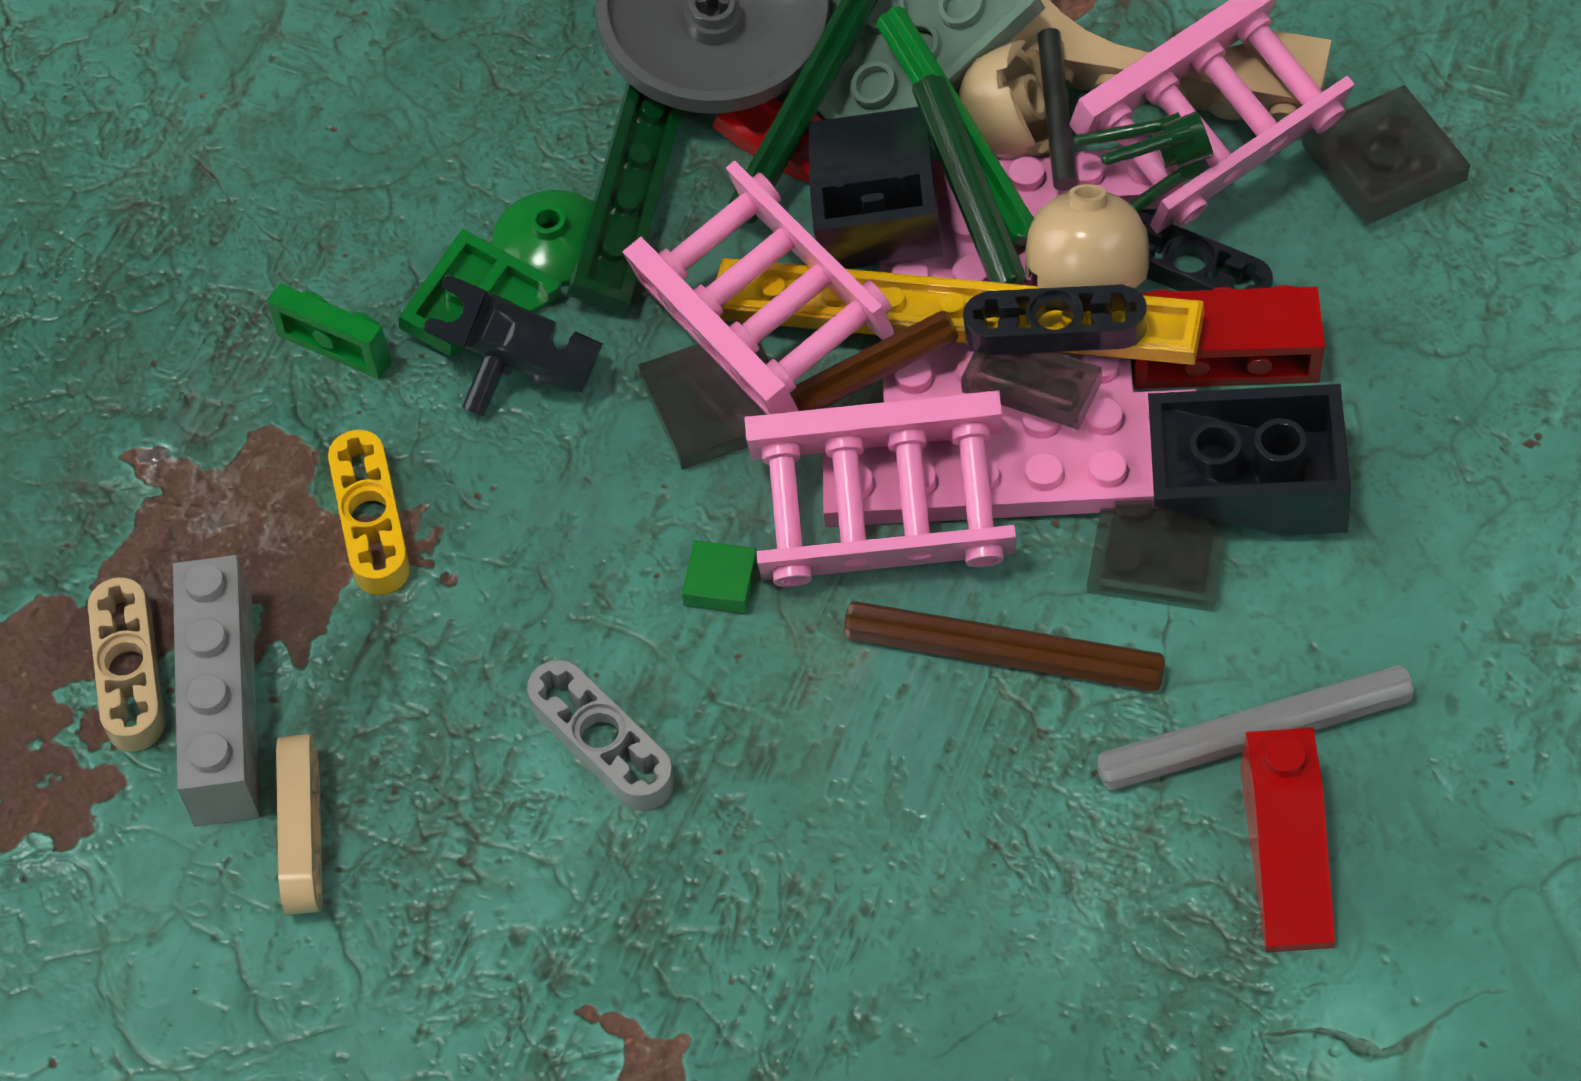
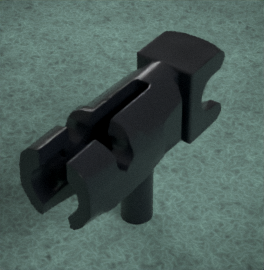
[423,274,603,416]

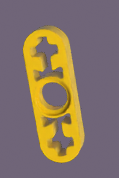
[328,430,410,595]

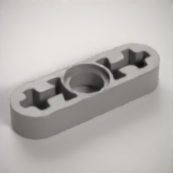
[527,660,674,811]

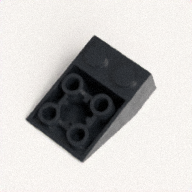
[809,107,943,269]

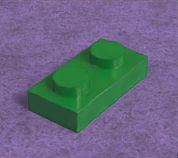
[267,283,392,380]

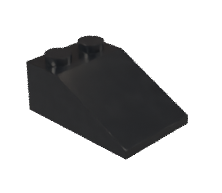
[1148,384,1351,535]

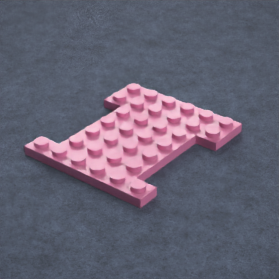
[823,149,1196,527]

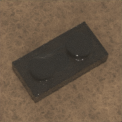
[961,351,1102,430]

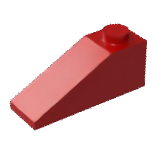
[1240,727,1335,952]

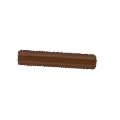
[790,311,958,411]

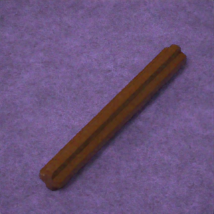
[844,601,1165,691]

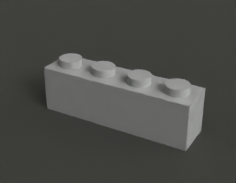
[173,555,260,827]

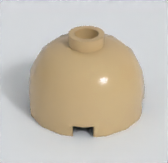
[959,40,1050,160]
[1025,184,1149,288]

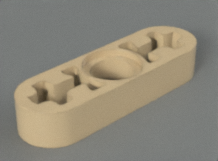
[88,577,165,752]
[276,733,323,916]

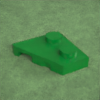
[399,228,562,357]

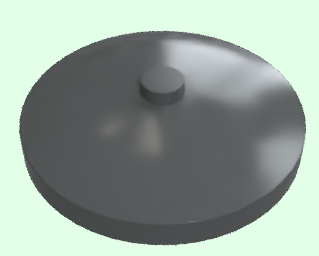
[596,0,828,113]

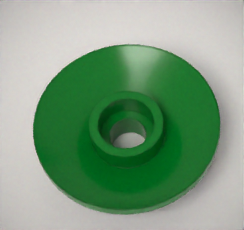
[492,190,593,287]

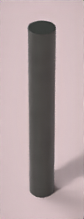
[1037,28,1077,191]

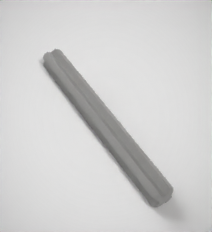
[1097,665,1414,790]

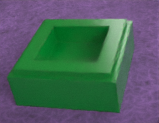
[682,540,757,613]

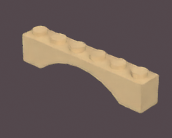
[1007,0,1332,129]

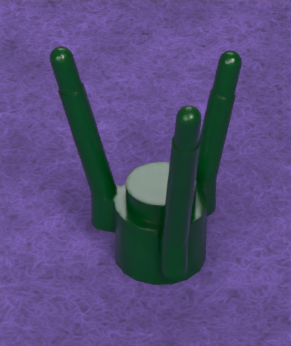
[1073,111,1213,213]

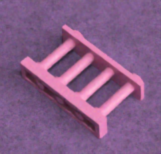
[1069,0,1355,234]
[622,161,895,414]
[745,390,1016,587]

